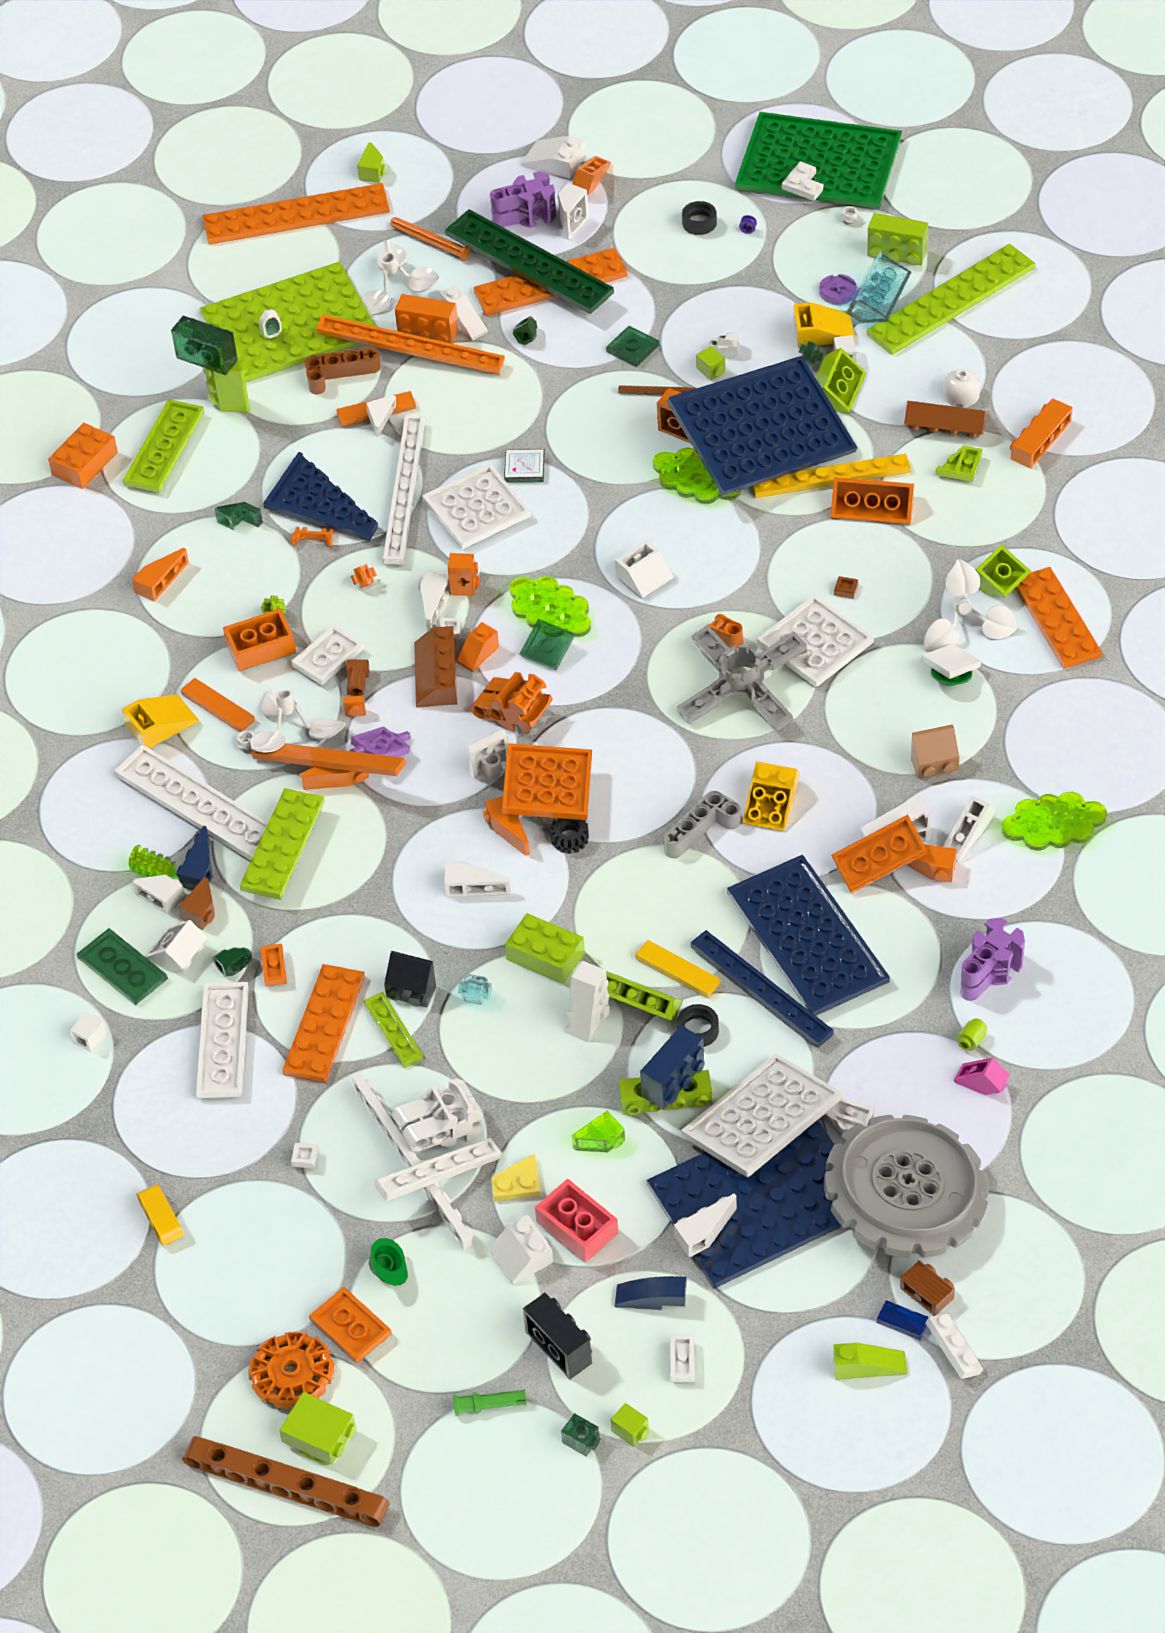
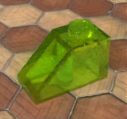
[571,1111,625,1153]

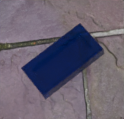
[876,1300,929,1340]

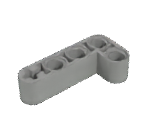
[664,791,741,858]

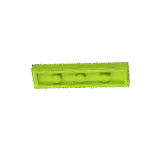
[363,992,423,1068]

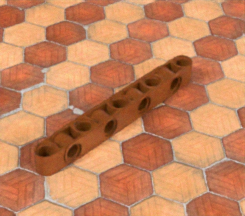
[182,1436,390,1527]

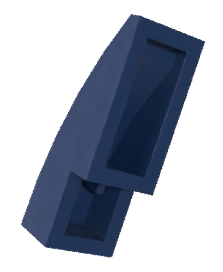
[615,1276,687,1310]

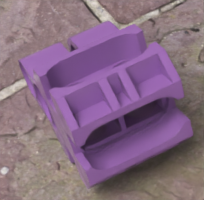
[490,171,556,228]
[960,918,1025,1001]

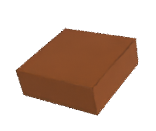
[834,576,858,599]

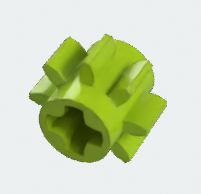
[261,595,287,615]

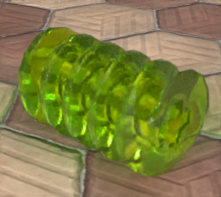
[128,844,176,878]

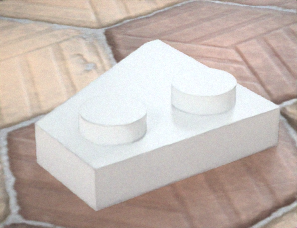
[824,1098,875,1134]

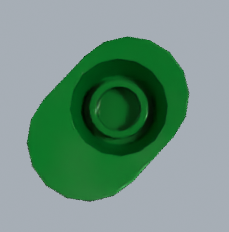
[369,1238,408,1286]

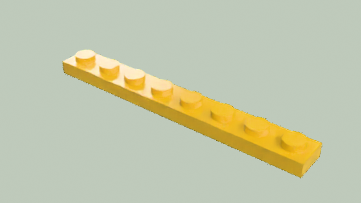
[752,453,911,498]

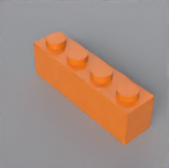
[1010,398,1073,469]

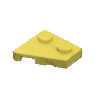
[491,1154,540,1202]

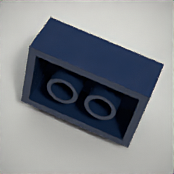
[640,1025,705,1110]

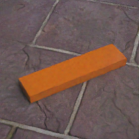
[336,391,416,427]
[181,678,255,732]

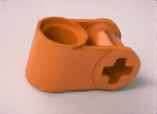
[705,614,744,649]

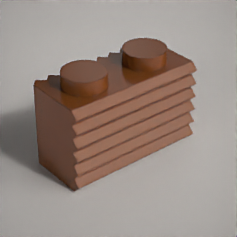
[900,1260,955,1316]

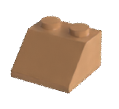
[911,724,959,779]

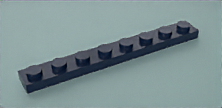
[691,930,834,1048]

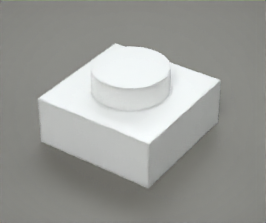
[440,618,462,639]
[291,1143,318,1168]

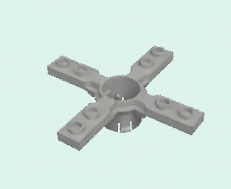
[676,625,807,731]

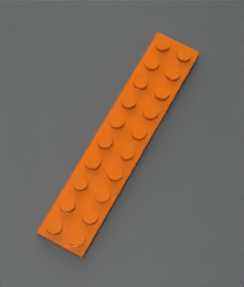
[202,183,390,245]

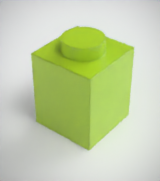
[696,346,726,381]
[610,1402,649,1447]

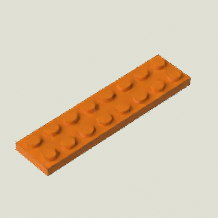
[473,247,628,316]

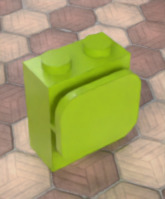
[279,1392,357,1465]

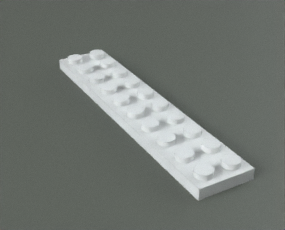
[114,744,268,861]

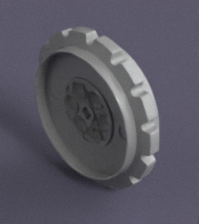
[824,1115,989,1258]

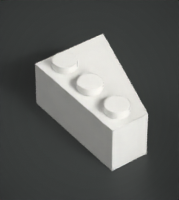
[860,795,931,842]
[565,961,610,1042]

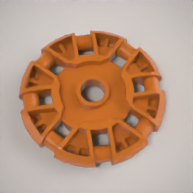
[248,1331,334,1409]

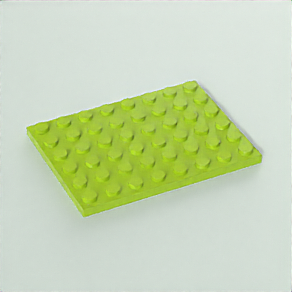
[200,261,376,382]

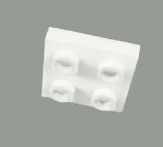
[467,729,509,779]

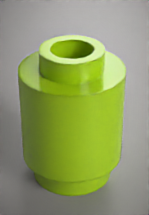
[956,1018,987,1051]

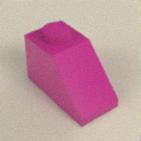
[953,1057,1010,1095]

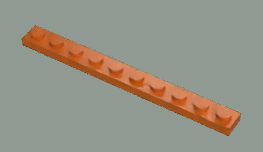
[316,314,505,375]

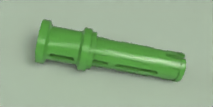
[453,1389,527,1416]

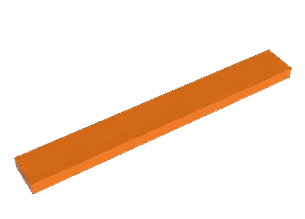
[251,743,406,776]

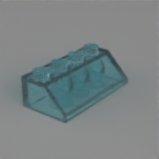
[846,252,912,323]

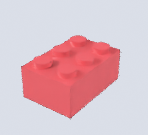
[535,1178,619,1263]

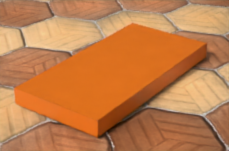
[831,814,928,894]

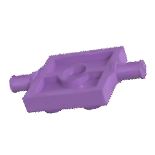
[350,726,411,757]

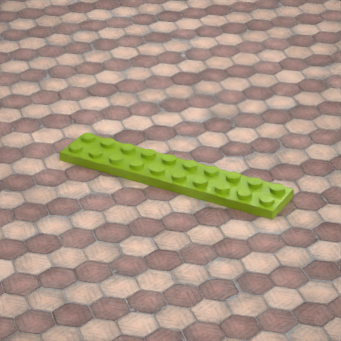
[867,243,1035,355]

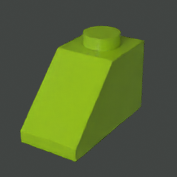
[357,142,387,183]

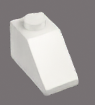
[133,875,185,915]

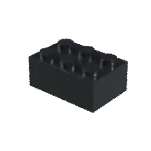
[523,1292,592,1380]

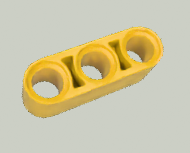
[136,1184,184,1246]

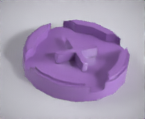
[819,274,857,305]

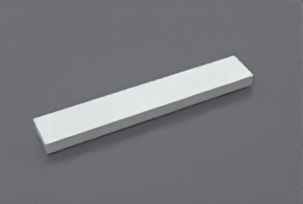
[374,1138,502,1201]

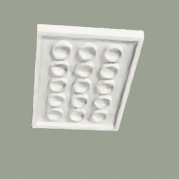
[681,1053,843,1178]

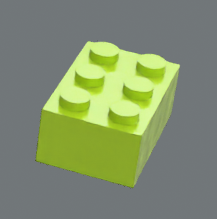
[867,213,929,266]
[505,913,585,984]

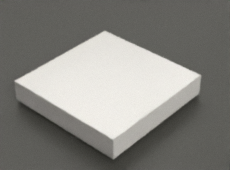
[922,644,981,679]

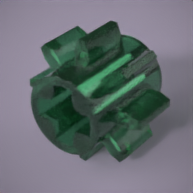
[798,341,824,364]

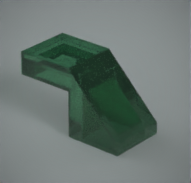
[215,502,263,530]

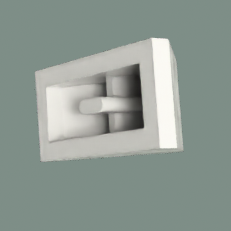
[367,395,396,436]

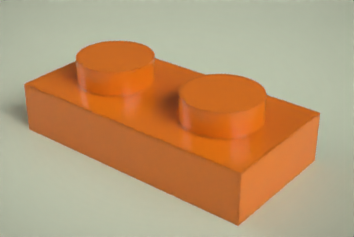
[261,943,287,987]

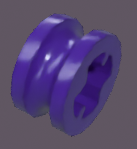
[739,215,757,234]

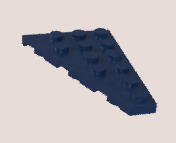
[263,451,378,541]

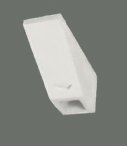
[674,1194,737,1257]

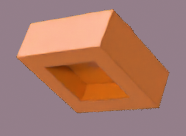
[343,696,366,717]

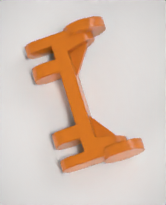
[291,527,334,548]

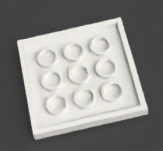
[422,464,531,549]
[757,594,874,687]

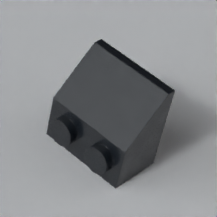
[384,951,437,1007]

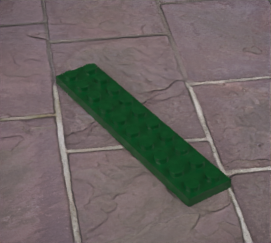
[445,209,614,315]

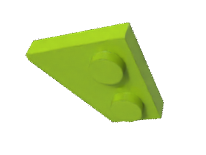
[936,445,983,482]

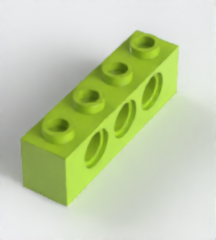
[606,971,683,1021]
[619,1069,713,1115]

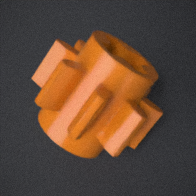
[350,564,377,588]

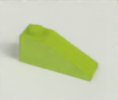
[833,1342,907,1380]

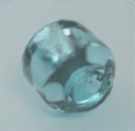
[458,974,492,1005]

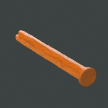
[390,217,470,261]

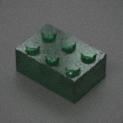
[171,315,238,375]

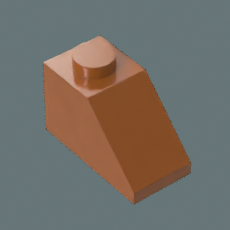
[179,877,215,930]

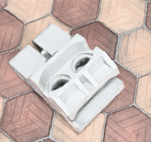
[392,1078,483,1152]

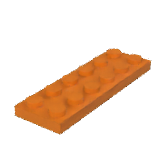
[1015,567,1102,669]
[283,964,365,1083]

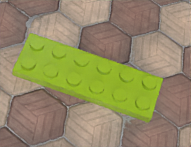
[123,399,205,493]
[240,788,325,900]

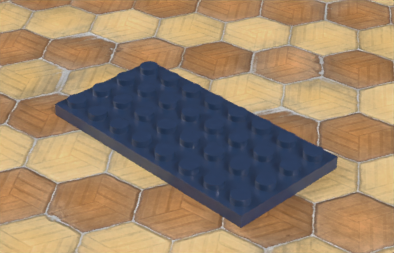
[727,854,890,1016]

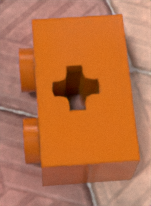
[447,553,480,596]

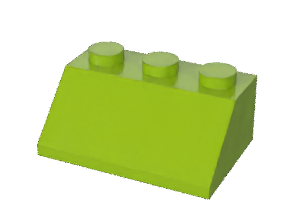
[816,348,867,414]
[203,349,250,413]

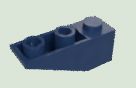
[177,826,213,890]

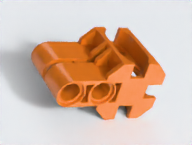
[470,672,553,733]

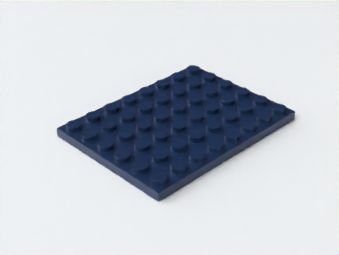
[666,356,858,496]
[646,1120,842,1289]

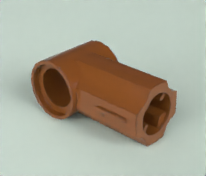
[346,659,369,696]

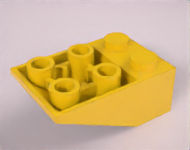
[793,302,855,347]
[121,694,199,749]
[742,761,800,831]

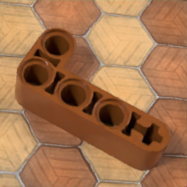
[305,348,381,394]

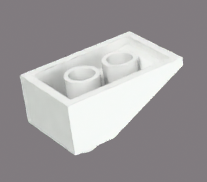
[521,136,586,180]

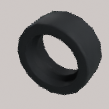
[682,201,717,235]
[677,1004,719,1047]

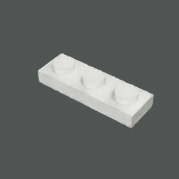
[926,1313,983,1379]

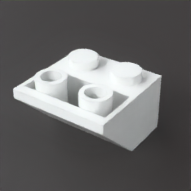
[615,540,673,598]

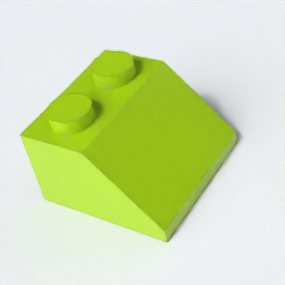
[975,544,1032,598]

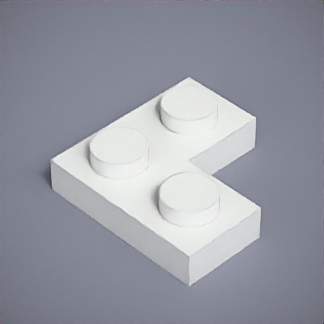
[782,162,823,201]

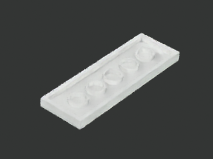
[196,982,249,1098]

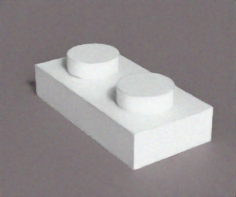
[670,1335,694,1382]

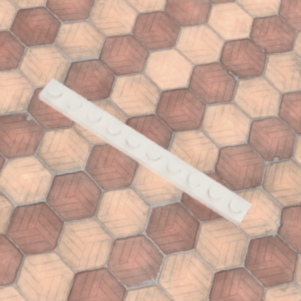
[383,415,425,565]
[352,1073,474,1252]

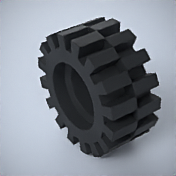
[550,818,589,854]

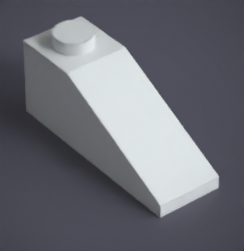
[440,285,488,341]
[418,571,450,632]
[943,795,996,862]
[444,862,511,897]

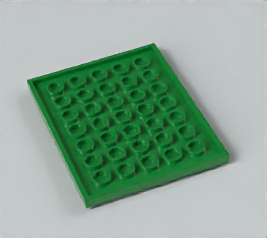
[735,112,902,209]

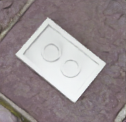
[291,625,364,685]

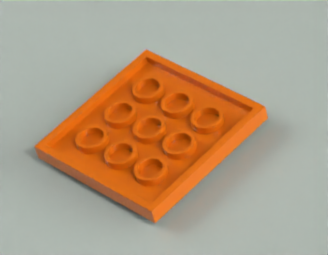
[502,743,592,820]

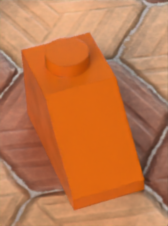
[457,622,499,672]

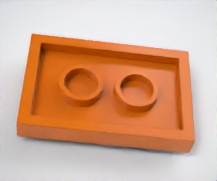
[309,1287,392,1364]

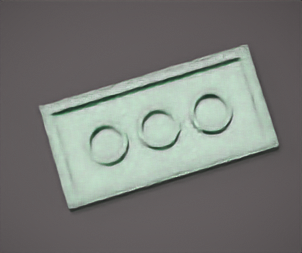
[77,928,168,1006]

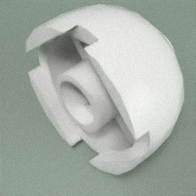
[942,369,981,407]

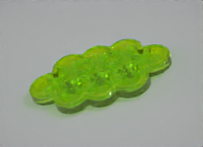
[653,447,741,504]
[509,576,591,638]
[1001,791,1107,851]

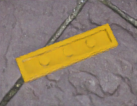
[635,940,721,998]

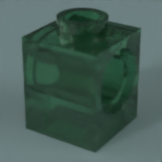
[561,1413,600,1457]

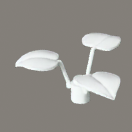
[361,240,439,315]
[924,559,1018,651]
[250,689,345,752]

